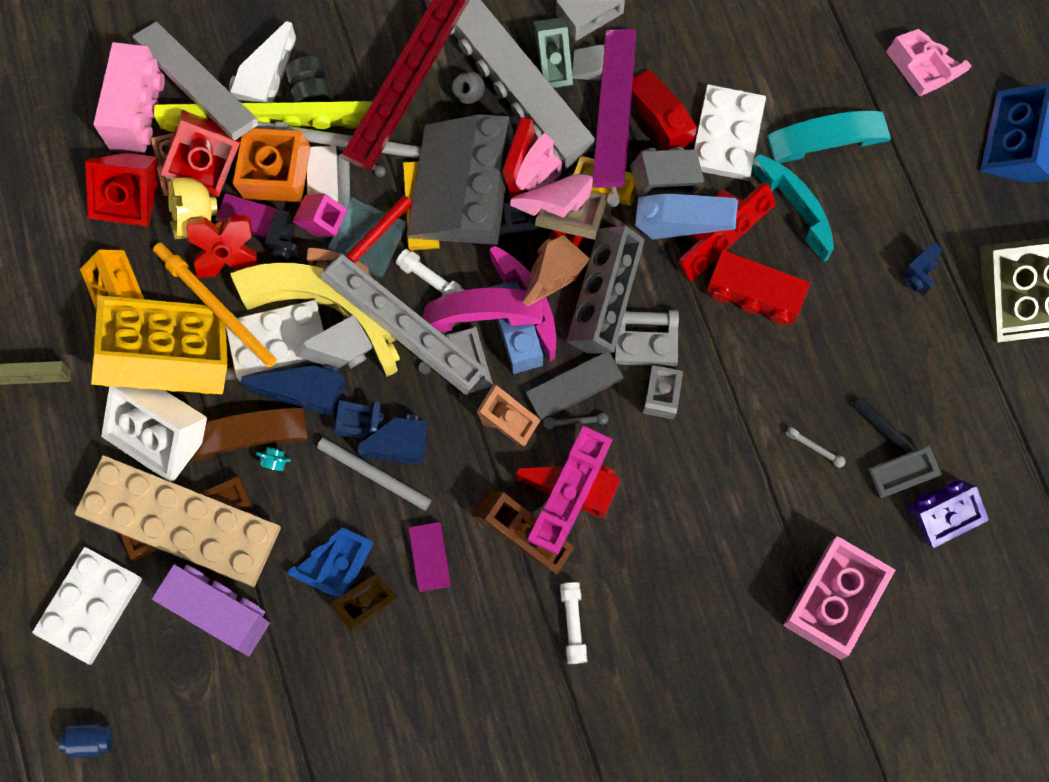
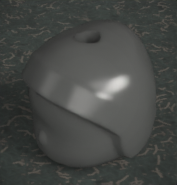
[452,71,485,104]

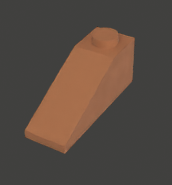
[523,235,590,307]

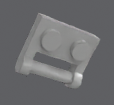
[615,310,679,366]

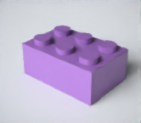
[152,565,270,657]

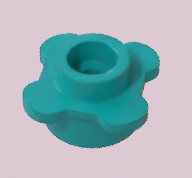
[256,447,291,471]

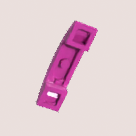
[490,246,556,361]
[423,288,545,332]
[527,426,613,555]

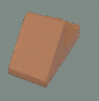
[477,385,540,447]

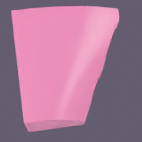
[886,29,971,96]
[515,133,562,191]
[510,174,593,218]

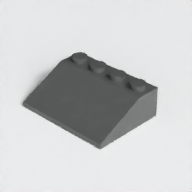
[407,115,514,245]

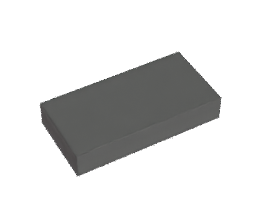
[868,445,942,499]

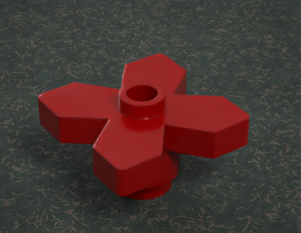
[186,215,259,278]

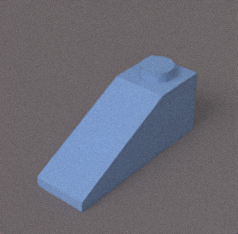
[635,193,738,239]
[489,280,543,374]

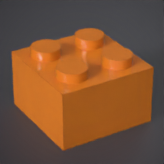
[233,128,311,202]

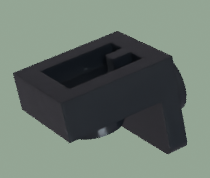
[265,209,300,261]

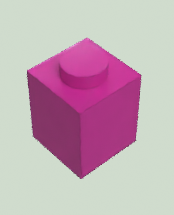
[293,193,348,237]

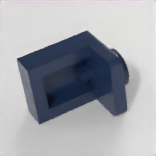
[332,400,383,440]

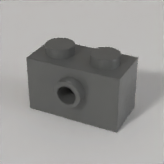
[630,147,704,197]

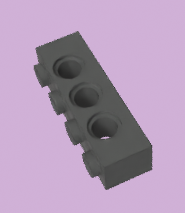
[567,226,645,354]

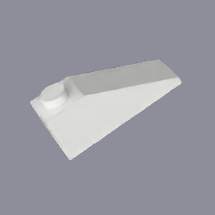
[229,21,296,103]

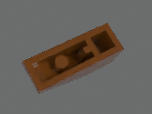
[471,489,575,574]

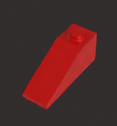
[632,69,697,151]
[516,466,621,519]

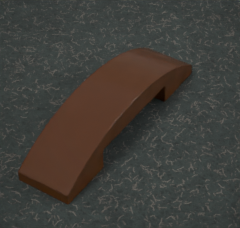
[189,408,308,462]

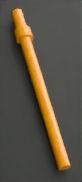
[153,243,277,367]

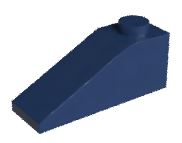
[240,365,346,417]

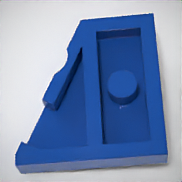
[288,528,374,598]

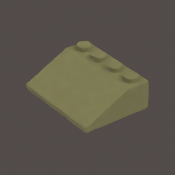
[980,238,1049,343]

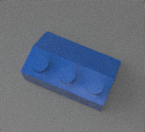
[980,82,1049,183]

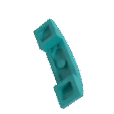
[767,111,891,163]
[752,154,834,263]

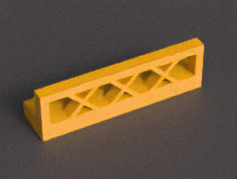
[80,250,144,308]

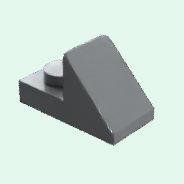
[643,365,683,419]

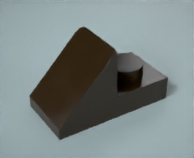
[330,573,397,632]

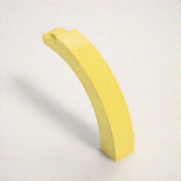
[231,263,400,376]

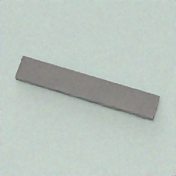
[132,22,259,141]
[320,253,487,395]

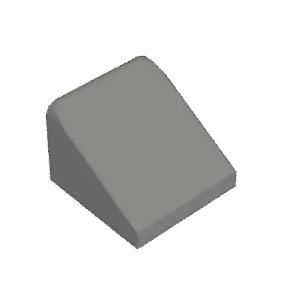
[572,45,604,81]

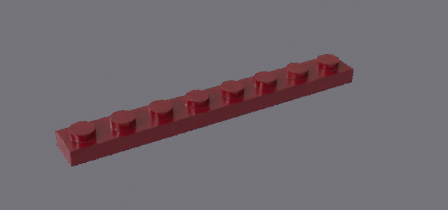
[342,0,470,172]

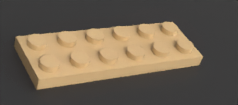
[75,455,281,587]

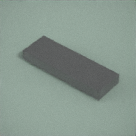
[526,353,623,422]

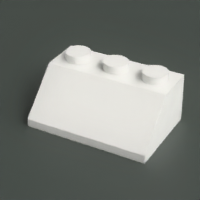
[101,386,207,482]

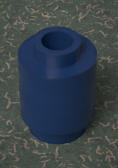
[59,722,112,759]

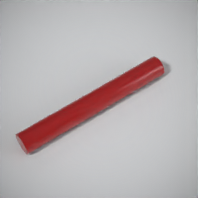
[345,195,412,264]

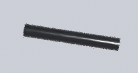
[853,397,917,455]

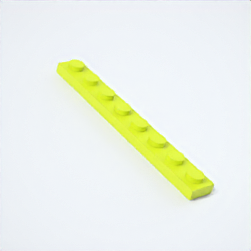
[154,101,373,132]

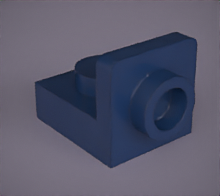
[901,242,943,296]

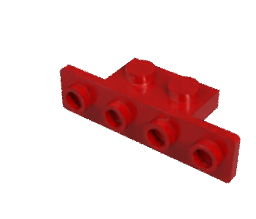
[679,182,775,281]

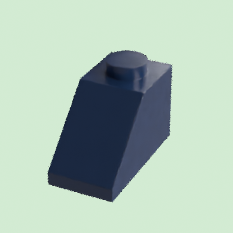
[358,415,429,466]

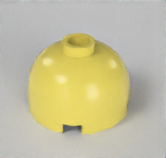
[168,177,217,239]

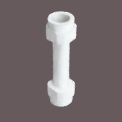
[396,249,464,297]
[560,583,587,664]

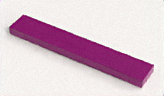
[593,29,636,188]

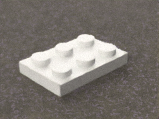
[694,85,766,181]
[226,300,324,382]
[32,547,143,665]

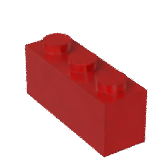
[706,250,810,325]

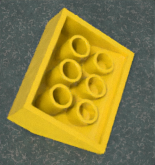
[91,295,227,394]

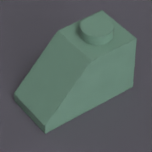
[534,18,573,88]

